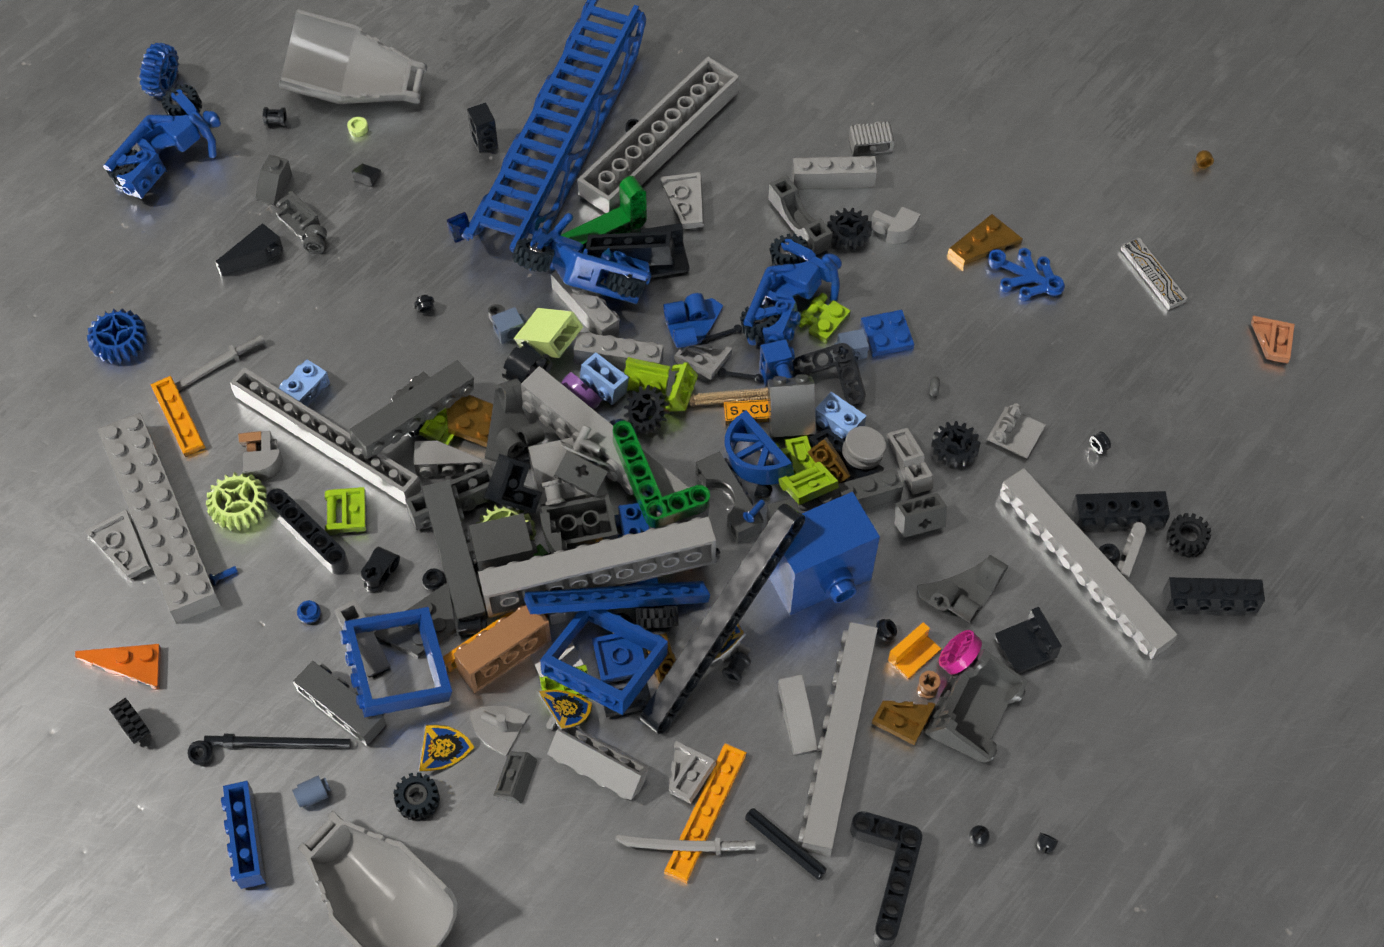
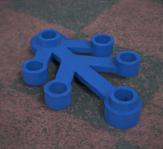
[988,248,1065,301]

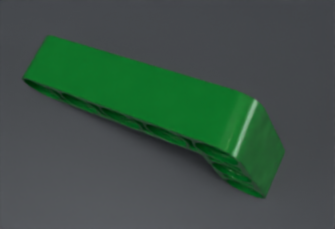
[561,176,647,253]
[612,421,710,528]

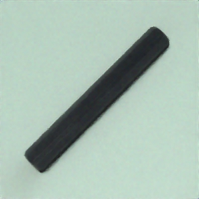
[745,808,827,879]

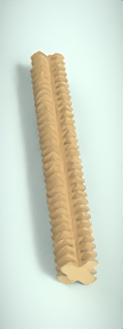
[689,388,768,407]

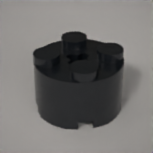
[502,341,553,383]

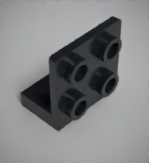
[640,223,690,278]
[994,607,1062,674]

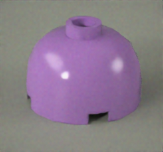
[561,372,602,410]

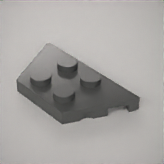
[374,583,457,658]

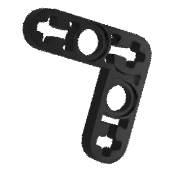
[792,343,866,405]

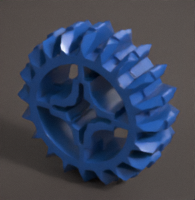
[139,43,179,98]
[87,308,148,364]

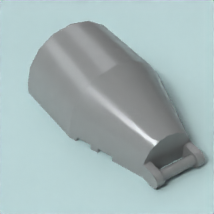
[279,9,427,104]
[298,811,457,947]

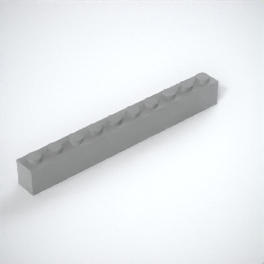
[230,367,421,505]
[1000,468,1178,659]
[798,622,878,857]

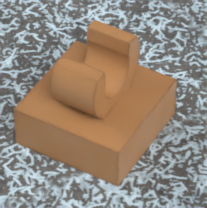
[238,431,261,452]

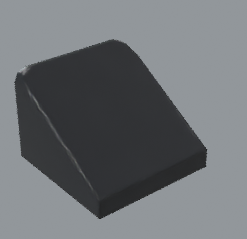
[352,163,381,186]

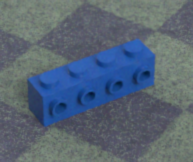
[614,503,658,586]
[221,781,266,889]

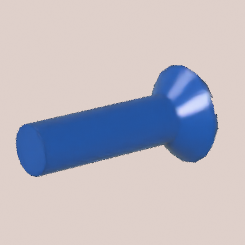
[743,500,765,523]
[209,566,238,586]

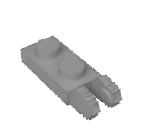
[1117,522,1147,580]

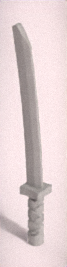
[157,335,265,404]
[616,835,755,855]

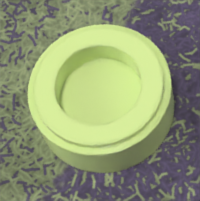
[347,117,369,137]

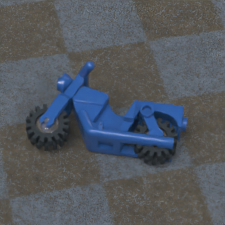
[103,84,221,199]
[512,213,651,304]
[740,234,842,346]

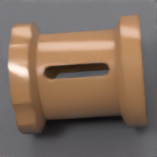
[917,671,941,700]

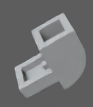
[871,207,921,244]
[243,431,283,482]

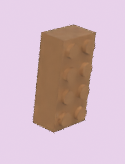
[454,604,551,694]

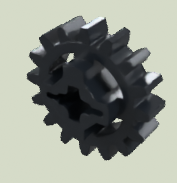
[827,208,872,250]
[624,385,670,434]
[931,421,981,468]

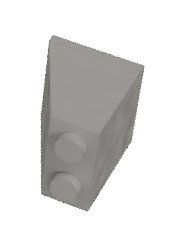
[528,437,586,507]

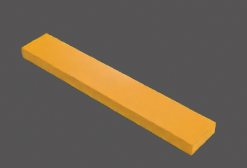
[664,743,747,884]

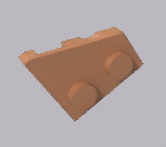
[1251,316,1295,364]

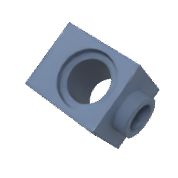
[491,307,526,344]

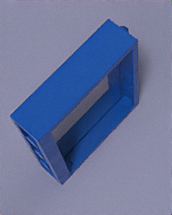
[340,607,452,718]
[540,610,668,715]

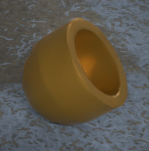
[1196,150,1214,168]

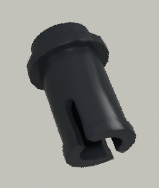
[458,617,488,636]

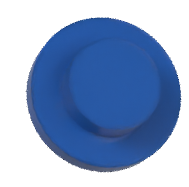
[297,600,321,623]

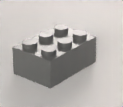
[541,494,618,552]

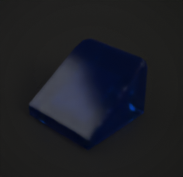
[446,212,470,243]

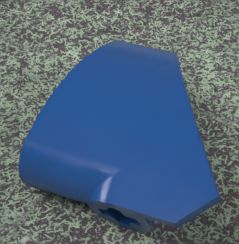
[663,293,723,348]

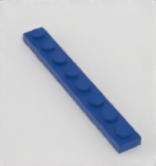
[524,581,710,614]

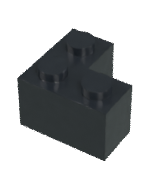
[485,453,543,514]

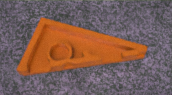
[75,644,161,689]

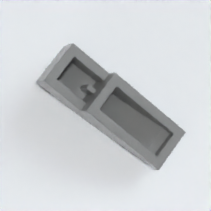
[887,428,933,495]
[778,675,818,756]

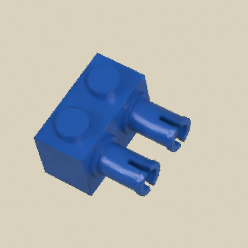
[759,339,795,386]

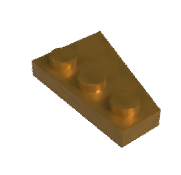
[948,214,1023,265]

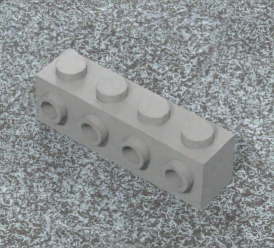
[792,156,877,189]
[551,271,620,337]
[573,332,663,372]
[547,727,650,800]

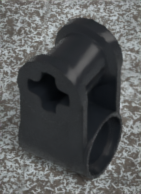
[361,547,400,593]

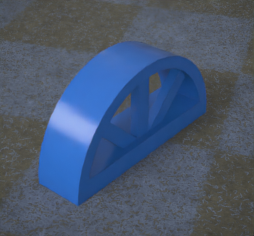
[724,410,794,485]

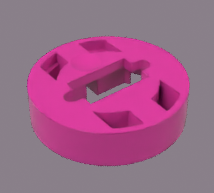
[939,630,982,675]

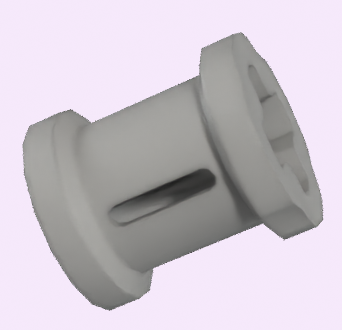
[541,480,566,506]

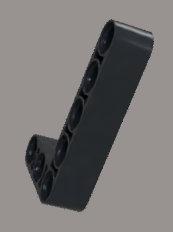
[850,811,923,947]

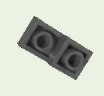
[540,512,567,554]

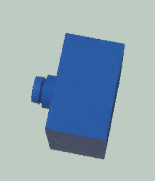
[769,491,880,615]

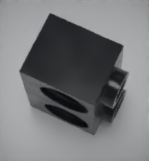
[467,102,498,153]

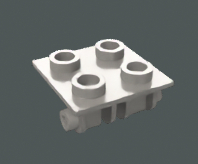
[987,403,1046,459]

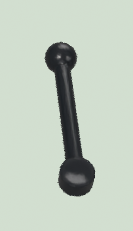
[701,324,742,344]
[718,368,763,382]

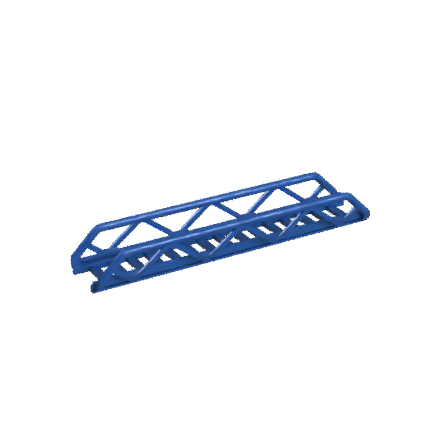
[462,0,646,252]

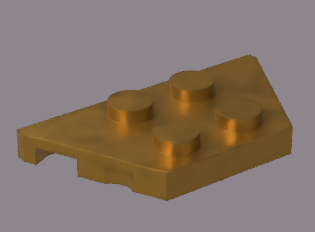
[446,395,493,447]

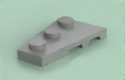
[660,172,704,229]
[85,510,151,579]

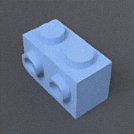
[580,352,629,405]
[278,359,330,407]
[815,392,866,440]

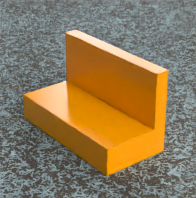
[888,622,941,679]

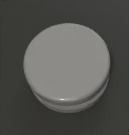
[842,426,886,470]

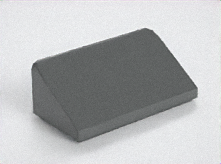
[494,751,537,803]

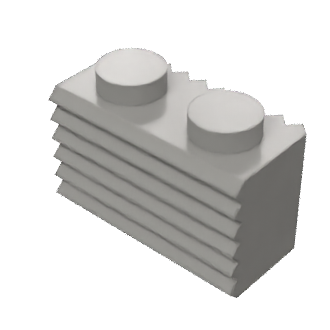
[849,121,894,156]

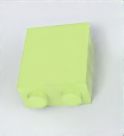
[514,308,583,358]

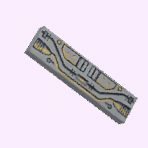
[1121,237,1188,310]

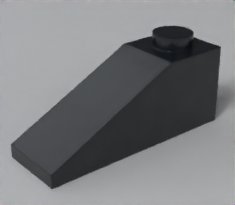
[215,223,283,276]

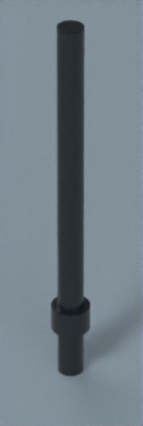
[204,733,351,749]

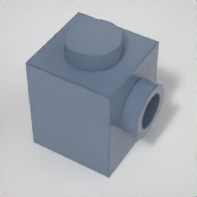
[834,329,869,361]

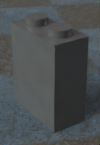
[768,375,816,437]
[469,513,538,571]

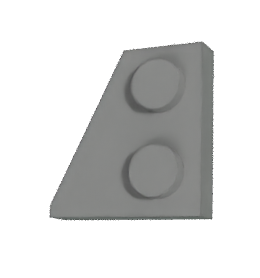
[674,344,733,380]
[669,741,716,804]

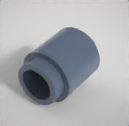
[292,775,331,808]

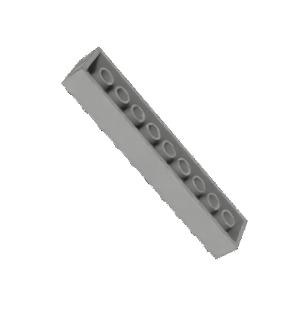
[577,57,739,213]
[521,366,710,524]
[97,413,220,624]
[478,517,716,618]

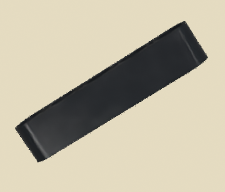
[266,488,349,575]

